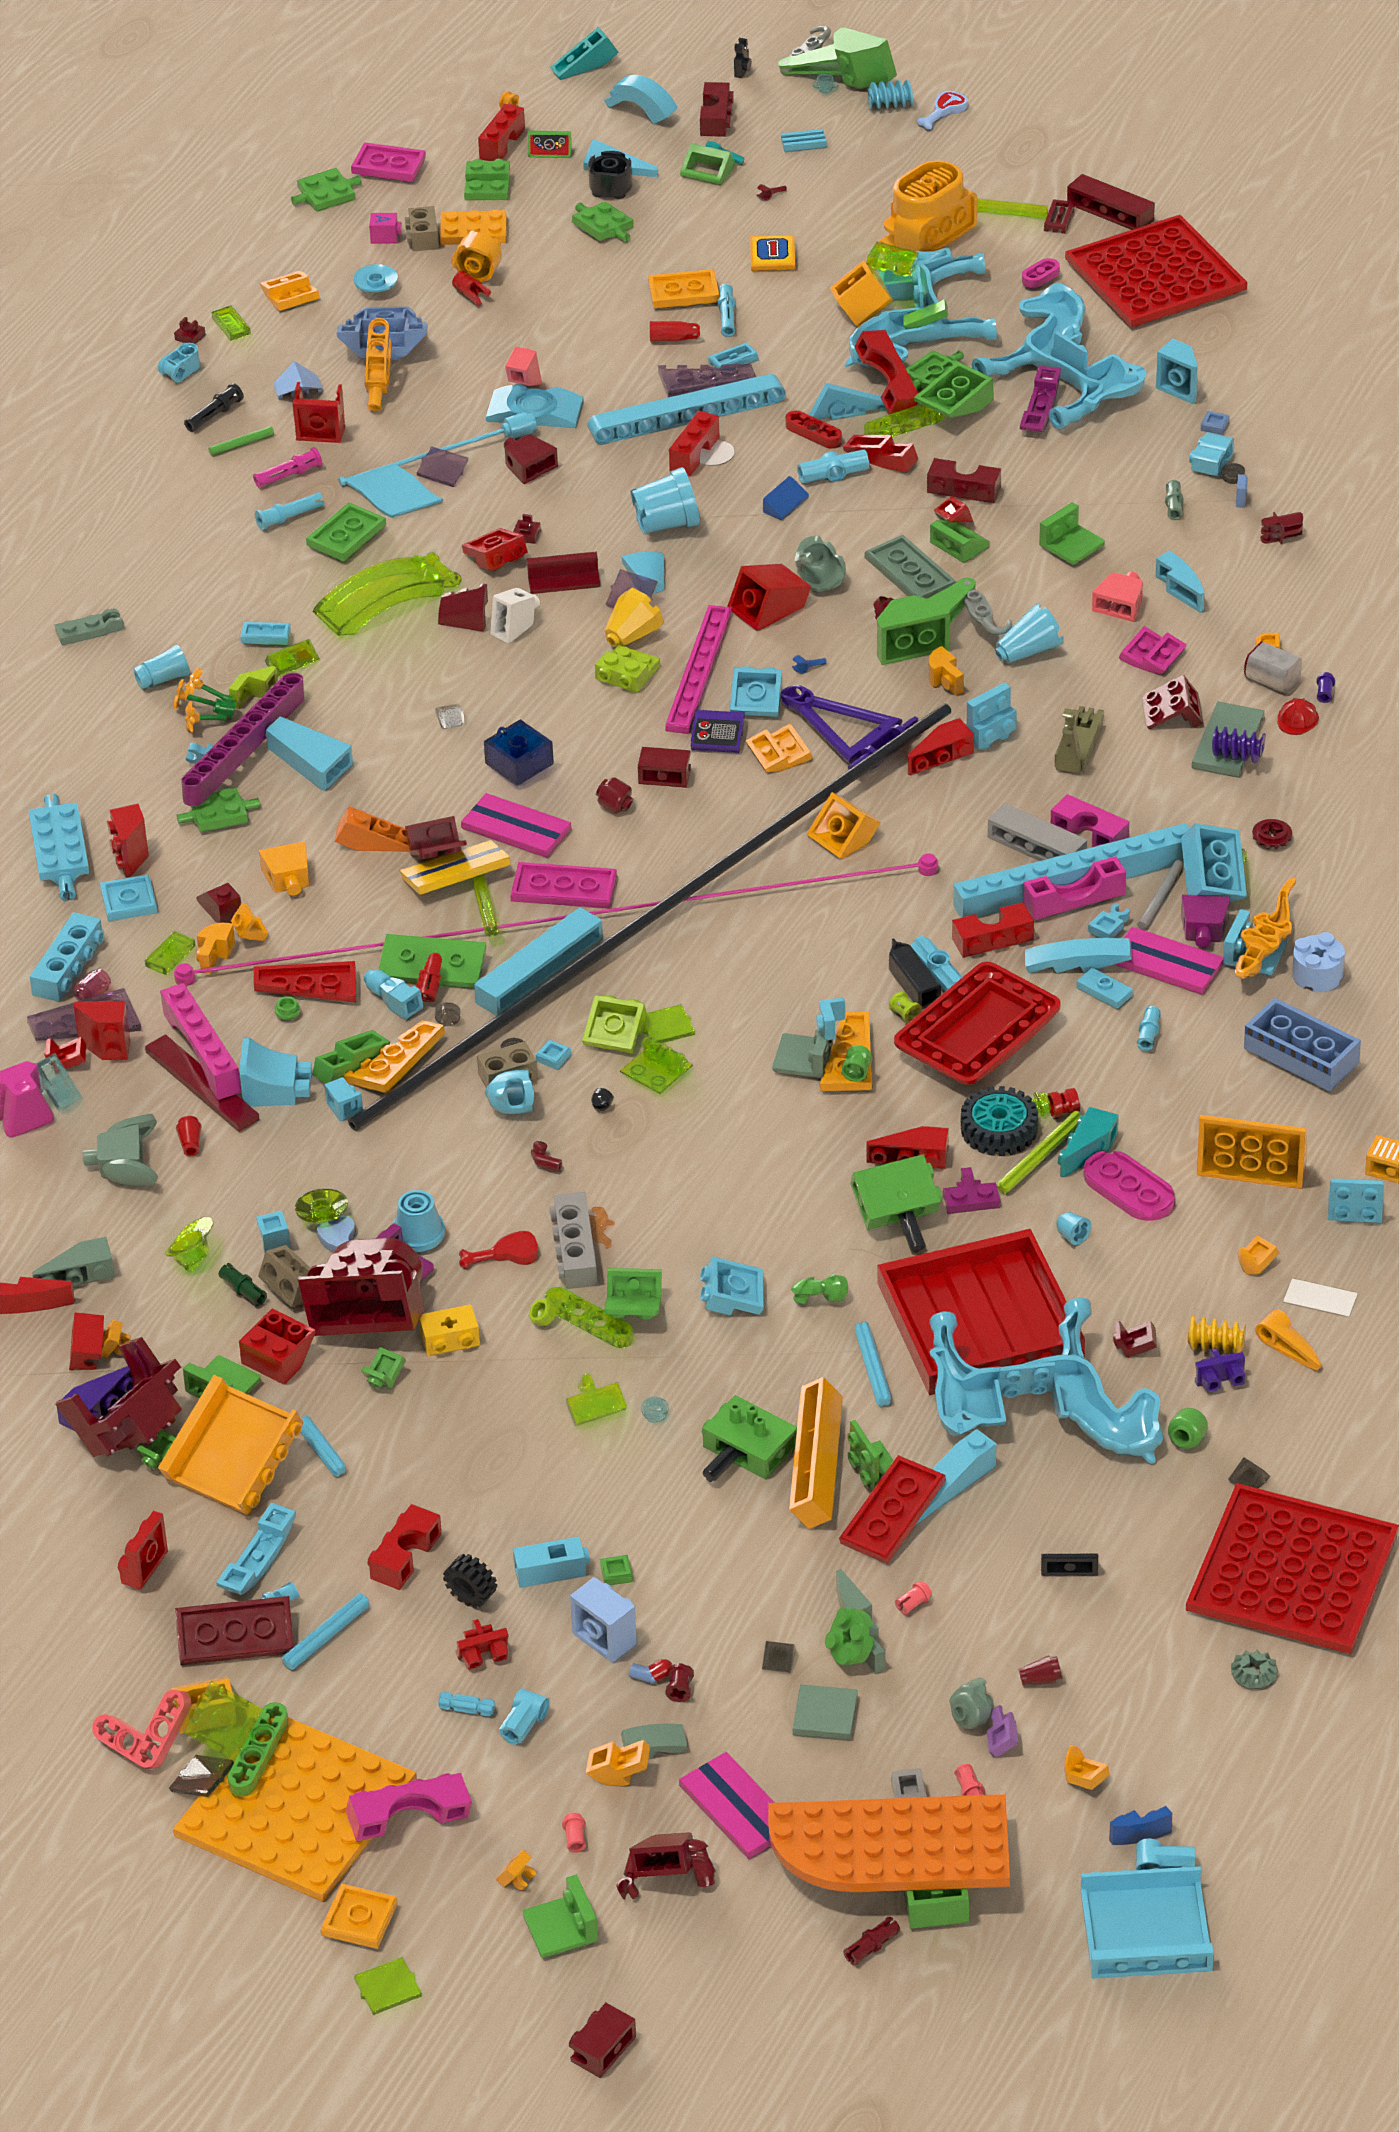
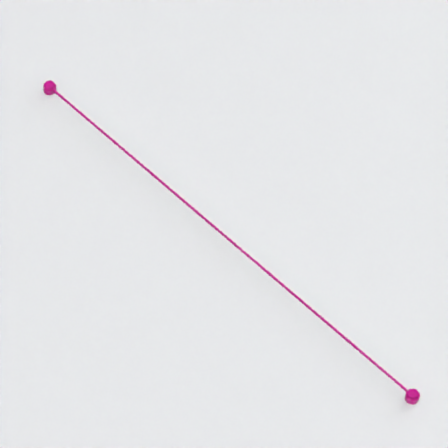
[174,853,938,986]

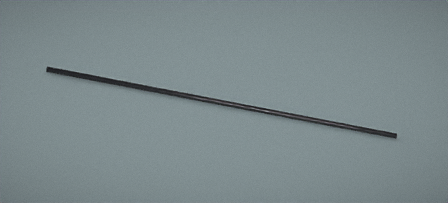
[348,703,951,1131]

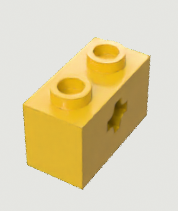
[419,1304,480,1356]

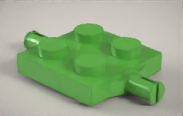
[291,168,361,212]
[572,201,634,242]
[906,350,964,390]
[176,788,261,832]

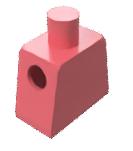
[1092,571,1143,622]

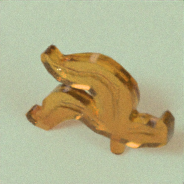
[589,1206,615,1249]

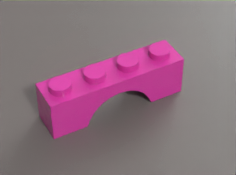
[1023,856,1126,920]
[346,1773,472,1841]

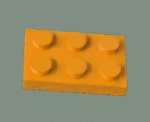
[440,210,507,245]
[648,269,719,308]

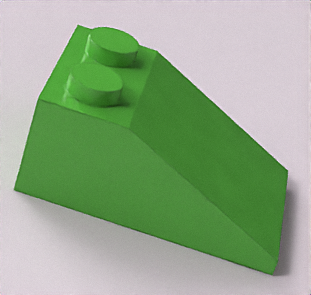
[914,361,994,418]

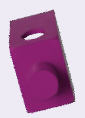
[1181,894,1230,948]

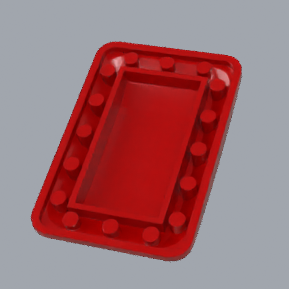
[894,962,1061,1085]

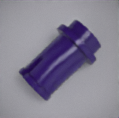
[1316,672,1336,703]

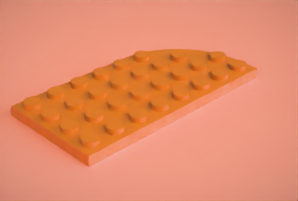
[768,1794,1010,1892]

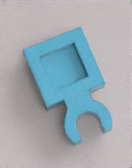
[1088,903,1130,938]

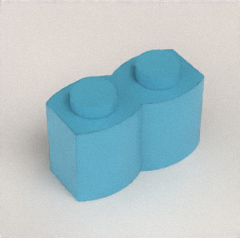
[1189,432,1234,476]

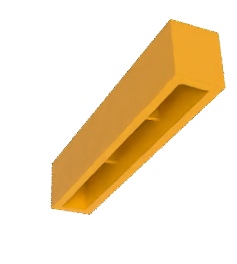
[789,1377,843,1529]

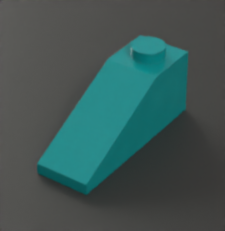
[550,27,619,80]

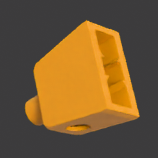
[259,841,309,896]

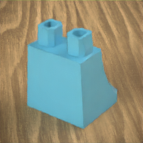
[240,1037,312,1107]

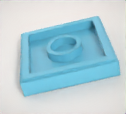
[100,875,158,922]

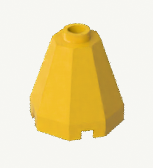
[604,588,664,647]

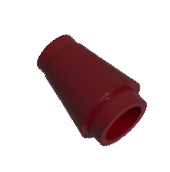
[1018,1655,1062,1685]

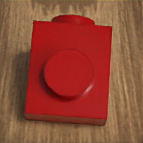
[44,1037,86,1072]

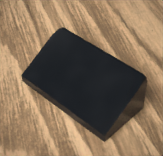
[1041,1553,1099,1576]

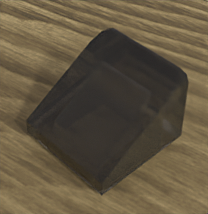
[435,704,465,729]
[1228,1457,1270,1488]
[762,1641,796,1673]

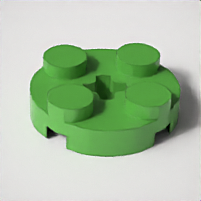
[825,1608,874,1666]

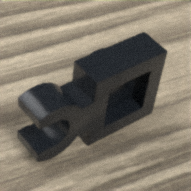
[734,37,752,78]

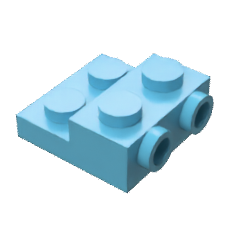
[730,666,783,717]
[967,682,1017,749]
[700,1256,764,1316]

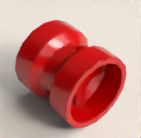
[1047,1088,1080,1118]

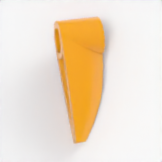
[1255,1309,1322,1371]

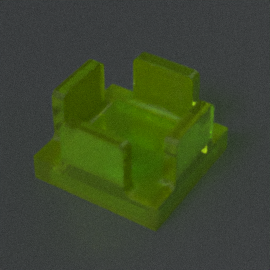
[183,1681,263,1761]

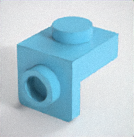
[816,998,845,1041]

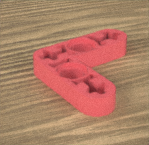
[92,1690,191,1769]

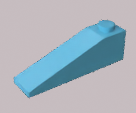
[916,1429,996,1524]

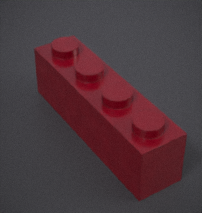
[1067,174,1155,230]

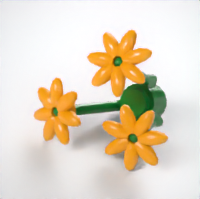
[173,667,236,733]

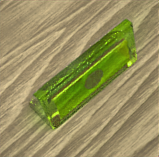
[265,639,320,677]

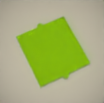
[643,1004,695,1046]
[354,1957,422,2015]

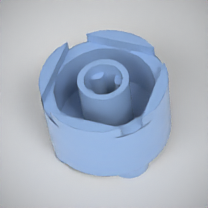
[1292,932,1345,992]

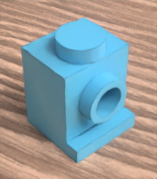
[324,1077,363,1122]

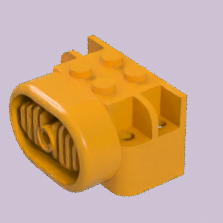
[879,161,977,252]

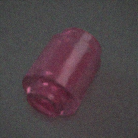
[74,969,111,1002]

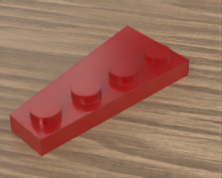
[254,961,356,1003]

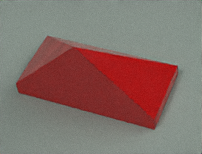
[934,496,974,522]

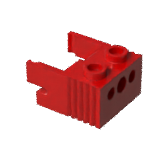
[293,382,346,443]

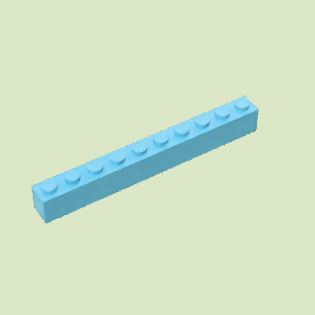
[953,823,1190,918]

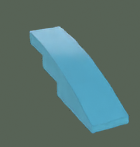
[1025,938,1132,974]

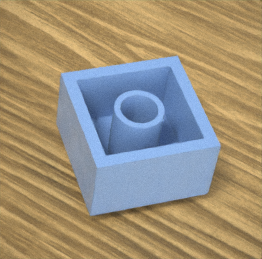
[570,1577,637,1663]

